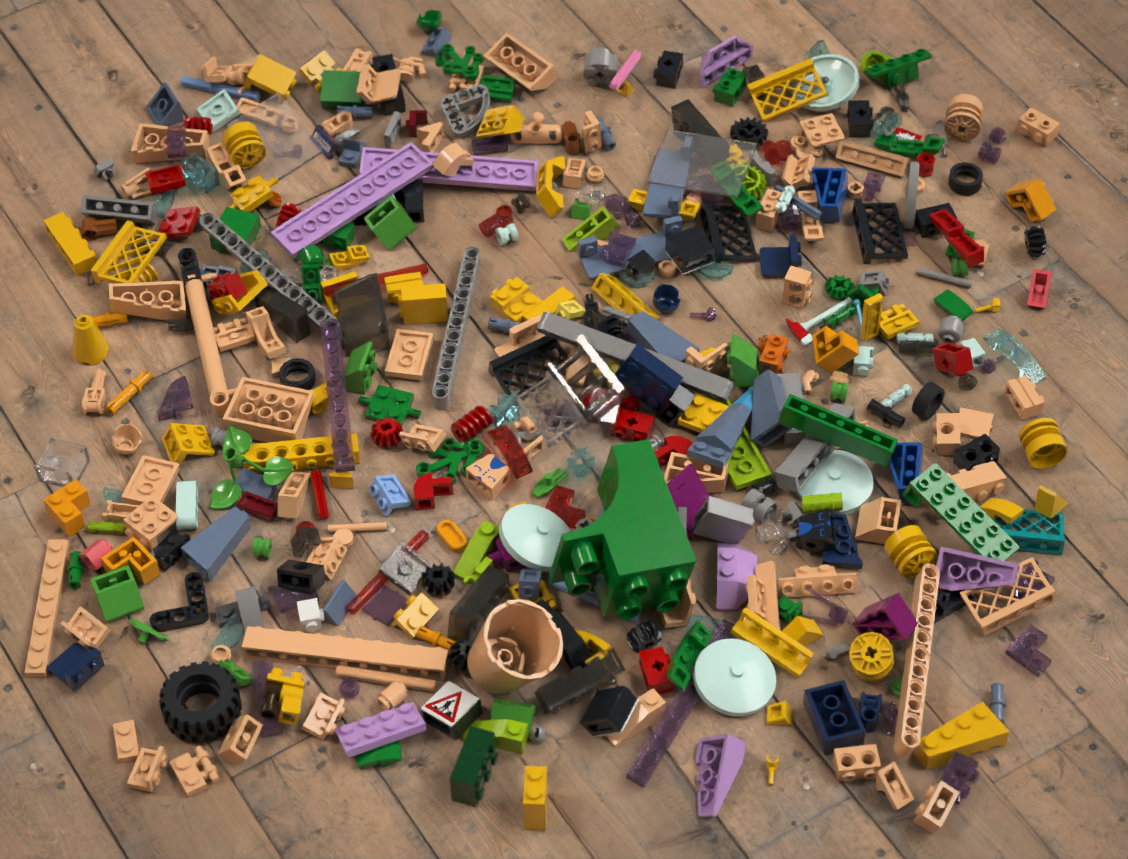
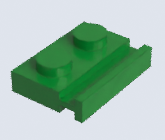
[478,75,516,103]

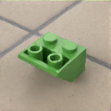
[364,196,417,251]
[727,335,760,387]
[342,342,377,395]
[90,565,145,623]

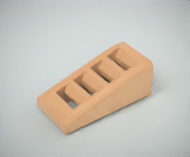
[563,158,586,189]

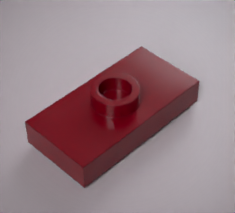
[236,491,278,522]

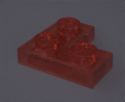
[545,485,586,529]

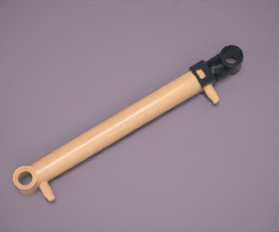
[178,247,237,417]

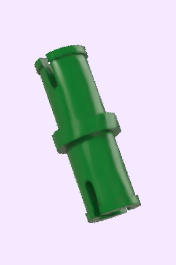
[67,551,83,590]

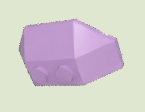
[700,35,753,89]
[716,543,757,612]

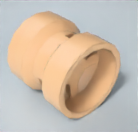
[226,67,249,86]

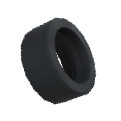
[948,162,983,196]
[279,358,316,390]
[912,382,945,420]

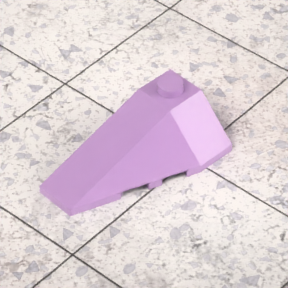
[936,547,1019,591]
[696,734,746,818]

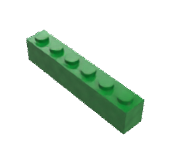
[778,394,898,467]

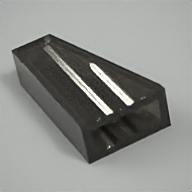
[254,285,311,344]

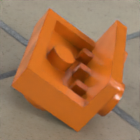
[760,334,790,374]

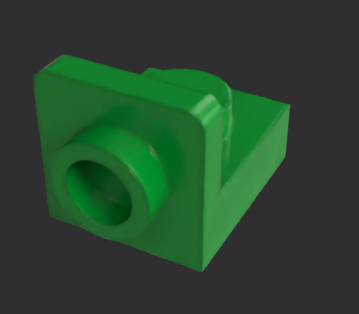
[847,283,879,309]
[778,596,803,625]

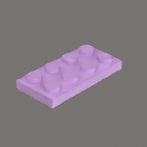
[335,702,427,758]

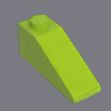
[562,206,620,252]
[453,520,500,581]
[462,719,529,755]

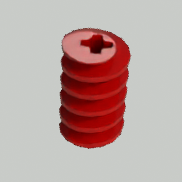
[451,406,494,442]

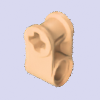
[320,111,354,142]

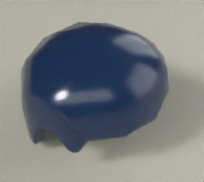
[653,284,681,313]

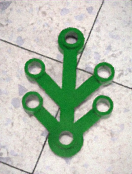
[435,44,483,81]
[416,438,485,484]

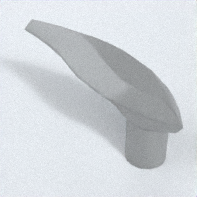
[332,129,361,147]
[511,431,548,449]
[823,644,851,659]

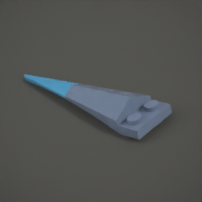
[687,386,754,469]

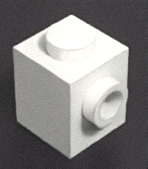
[297,598,325,633]

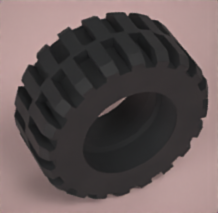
[159,661,242,743]

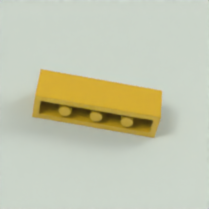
[43,212,97,277]

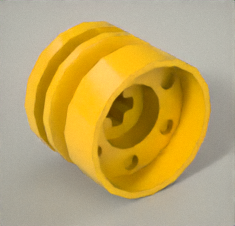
[222,122,266,169]
[1018,418,1068,469]
[884,525,938,579]
[849,632,895,683]

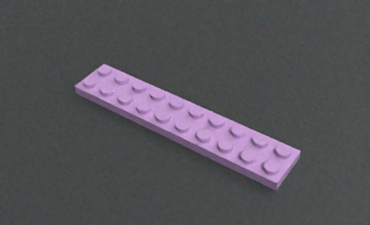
[271,142,434,259]
[359,147,538,191]

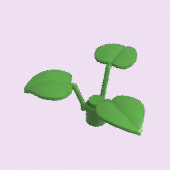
[210,426,293,510]

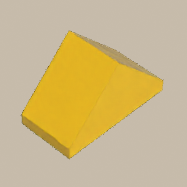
[1035,485,1069,518]
[782,616,824,646]

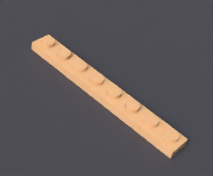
[25,540,69,677]

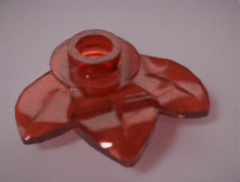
[763,140,795,165]

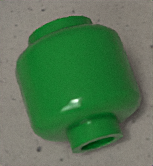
[299,245,326,270]

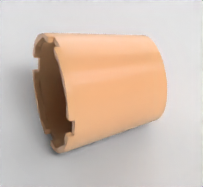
[467,599,563,695]

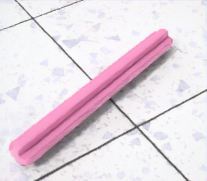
[609,50,642,91]

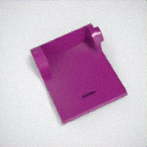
[667,464,716,540]

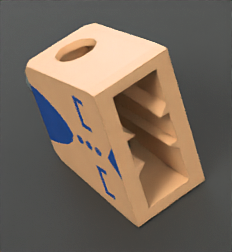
[466,454,513,500]

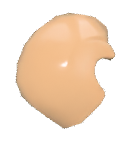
[112,424,142,455]

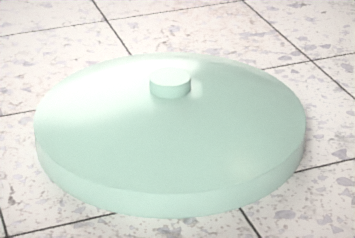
[790,54,860,111]
[796,450,873,515]
[499,504,571,572]
[693,639,776,717]

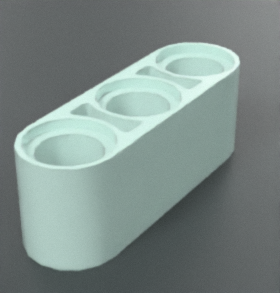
[176,480,198,530]

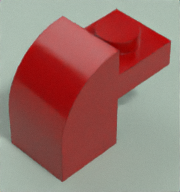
[654,435,693,468]
[414,472,453,511]

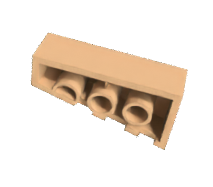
[109,281,186,323]

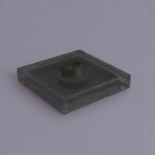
[378,541,433,596]

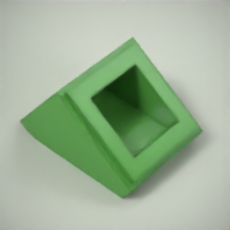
[571,201,593,220]

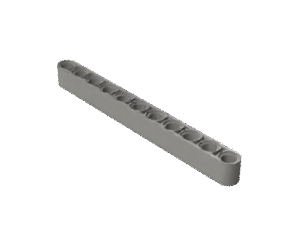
[200,212,344,340]
[432,246,481,410]
[536,312,734,402]

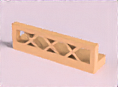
[836,140,911,177]

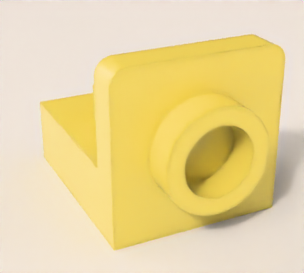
[555,300,586,320]

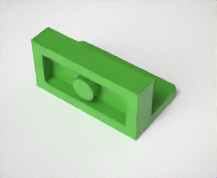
[490,698,537,733]

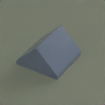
[146,82,183,127]

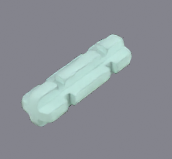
[775,185,795,213]
[896,333,934,345]
[881,384,912,408]

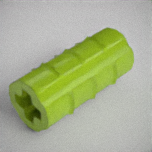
[802,492,843,513]

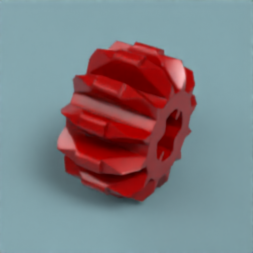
[183,117,213,135]
[276,202,301,228]
[370,416,403,449]

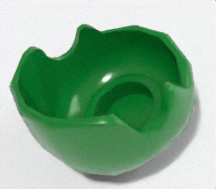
[416,10,442,31]

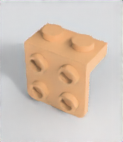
[356,63,401,104]
[798,113,844,148]
[685,343,729,375]
[123,497,178,552]
[659,578,696,628]

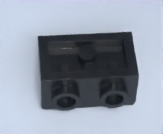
[150,530,191,572]

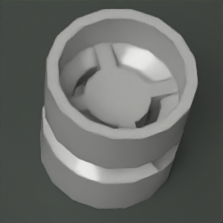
[741,488,778,524]

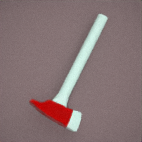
[785,298,853,346]

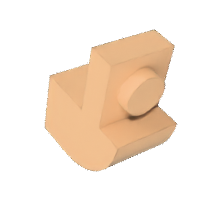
[432,143,475,177]

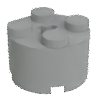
[583,48,618,86]

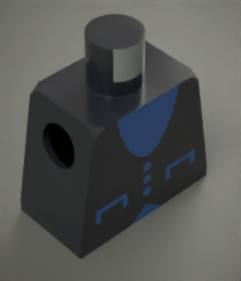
[788,508,836,552]

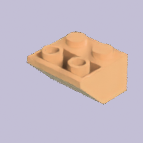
[855,497,901,544]

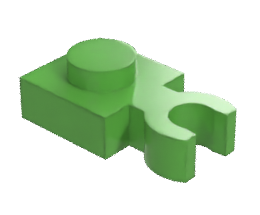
[218,659,254,687]

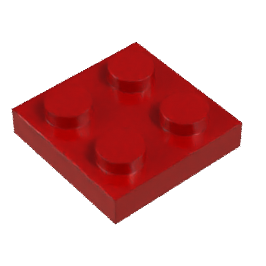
[145,164,186,194]
[158,206,200,240]

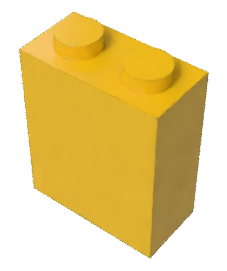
[398,283,448,325]
[523,766,548,830]

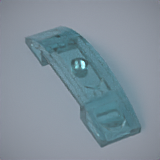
[983,329,1046,384]

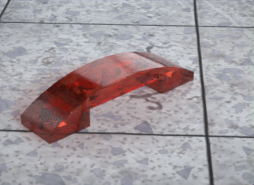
[487,424,533,479]

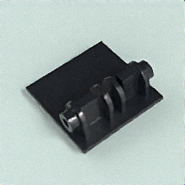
[590,309,624,340]

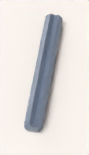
[774,185,822,220]

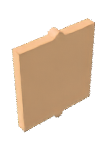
[959,408,994,438]

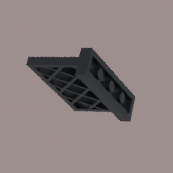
[852,199,908,264]
[700,201,757,266]
[488,335,568,402]

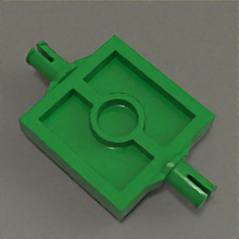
[358,385,421,426]

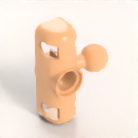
[510,112,562,145]

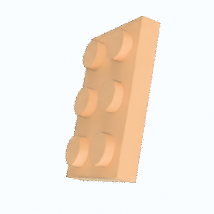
[385,329,434,380]
[121,455,180,506]

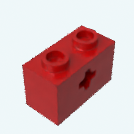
[932,342,974,376]
[611,407,655,442]
[639,647,674,695]

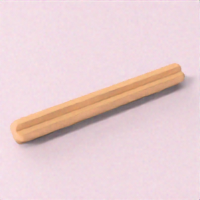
[335,665,436,692]

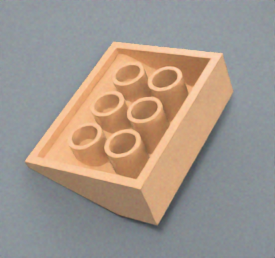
[223,377,314,442]

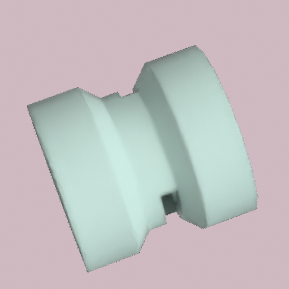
[495,223,519,246]

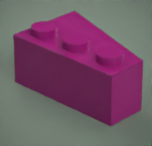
[852,593,918,640]

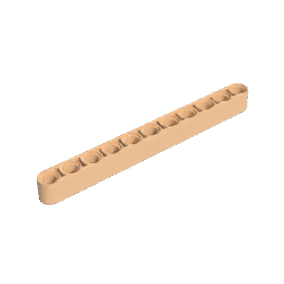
[894,564,940,758]

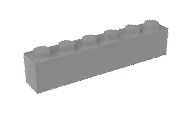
[775,403,857,492]

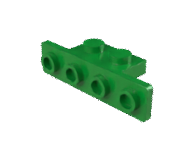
[865,49,932,88]

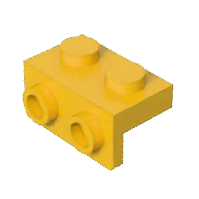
[391,592,439,639]

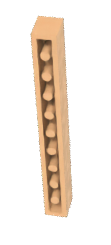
[242,626,449,681]

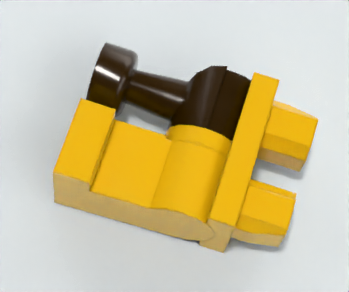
[259,667,305,726]

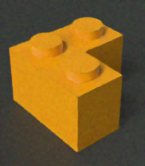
[1004,178,1056,222]
[812,326,859,373]
[43,479,91,537]
[101,537,160,585]

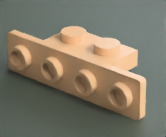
[494,314,546,357]
[746,561,780,632]
[777,565,858,598]

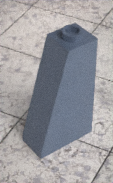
[626,311,700,363]
[751,369,793,448]
[181,506,250,581]

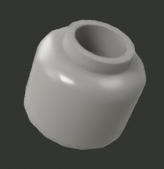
[938,315,964,343]

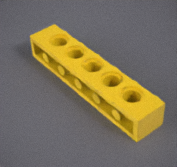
[242,433,360,474]

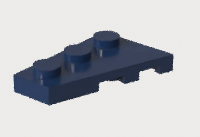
[822,513,863,569]

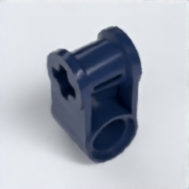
[859,692,882,733]

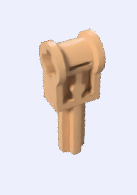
[82,369,106,414]

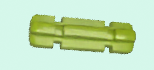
[87,521,126,534]

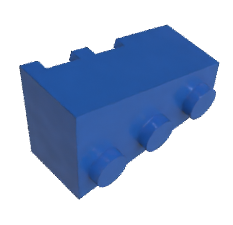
[811,167,848,222]
[888,443,923,503]

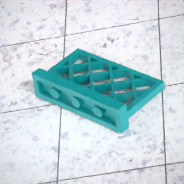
[994,509,1065,555]

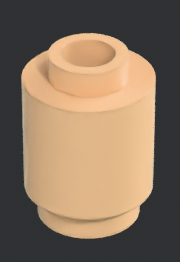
[377,681,408,710]

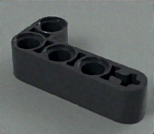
[535,599,591,672]

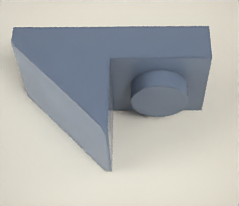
[339,139,366,169]

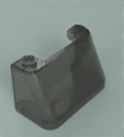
[331,273,390,357]

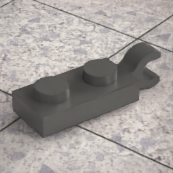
[214,595,271,628]

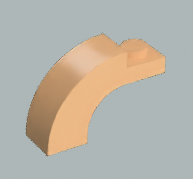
[206,142,246,189]
[246,306,287,359]

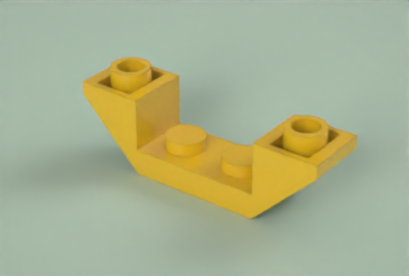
[536,156,566,218]

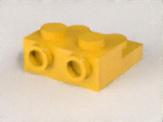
[490,277,542,323]

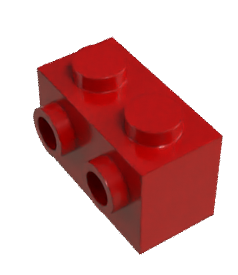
[207,272,248,300]

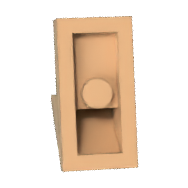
[417,122,444,153]
[876,762,914,810]

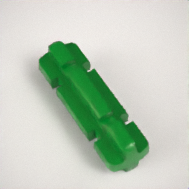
[825,303,857,328]

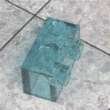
[181,152,220,193]

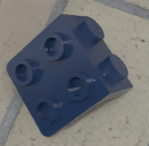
[759,234,802,277]
[47,643,104,692]

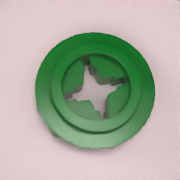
[825,275,854,299]

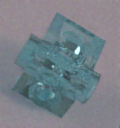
[567,448,595,477]

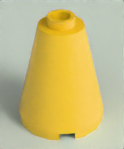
[72,315,110,365]

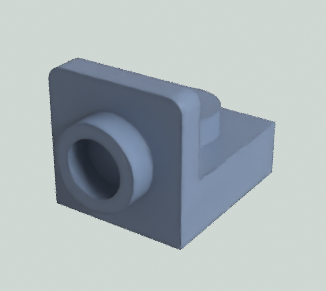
[519,569,542,600]

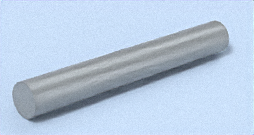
[917,267,972,288]

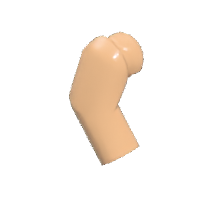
[801,370,819,396]
[513,417,537,433]

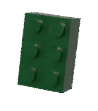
[449,726,499,807]

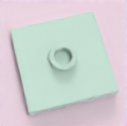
[197,89,241,133]

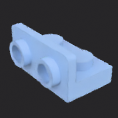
[369,474,412,517]

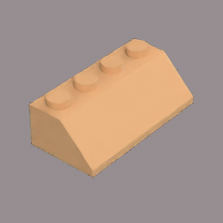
[484,32,558,91]

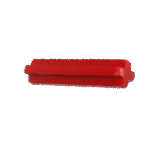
[311,470,329,520]

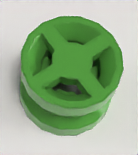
[951,258,968,276]
[830,381,848,402]
[252,537,272,558]

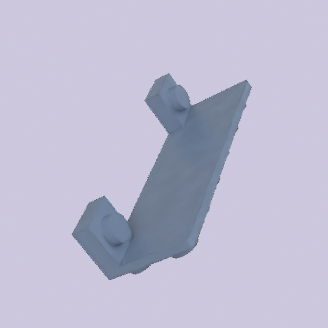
[643,137,693,218]
[577,215,683,280]

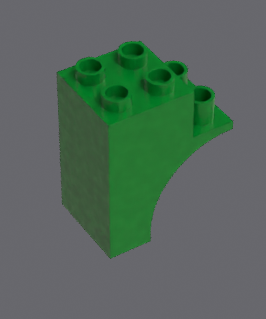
[549,439,696,620]

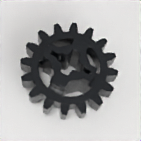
[730,117,768,150]

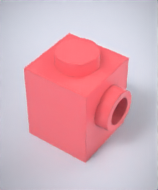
[79,539,113,570]

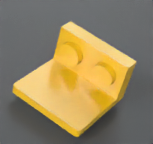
[162,423,215,465]

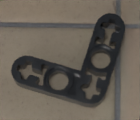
[150,572,209,632]

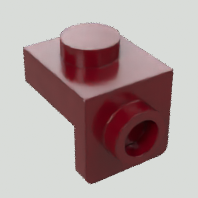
[406,110,428,137]

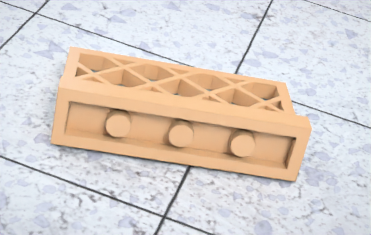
[960,557,1057,636]

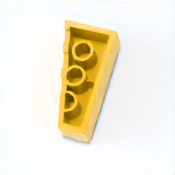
[913,702,1009,770]

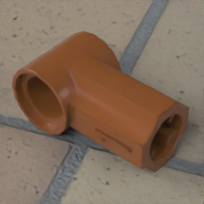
[561,121,581,155]
[82,217,118,241]

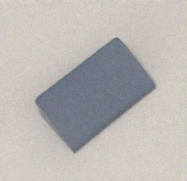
[421,27,452,58]
[236,468,277,500]
[323,580,356,626]

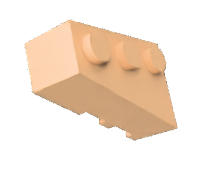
[664,452,729,493]

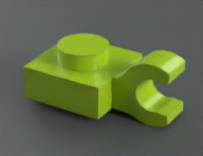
[463,557,494,592]

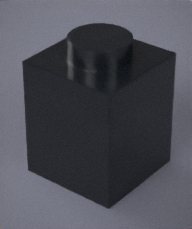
[626,249,655,282]

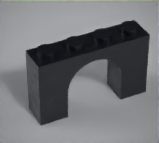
[352,179,424,226]

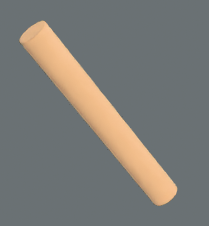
[328,522,387,533]

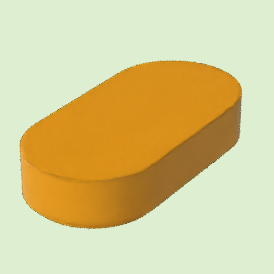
[437,520,468,553]

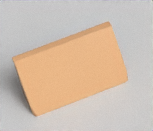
[511,436,544,471]

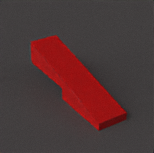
[929,209,984,268]

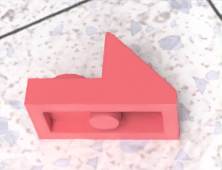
[1027,269,1052,308]

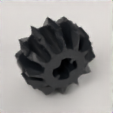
[1024,226,1047,257]
[421,563,455,597]
[626,620,662,654]
[448,637,475,673]

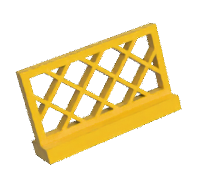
[748,58,828,122]
[91,221,167,284]

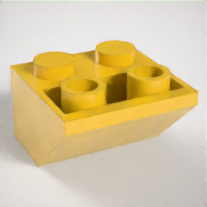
[476,105,525,139]

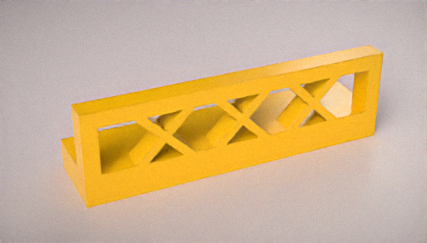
[591,273,660,320]
[730,607,814,678]

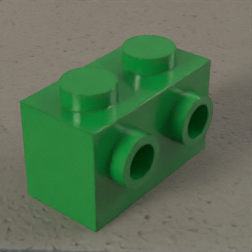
[713,67,748,107]

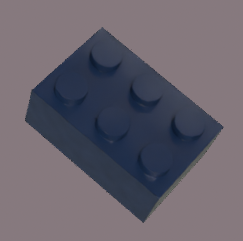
[611,343,684,412]
[803,680,866,755]

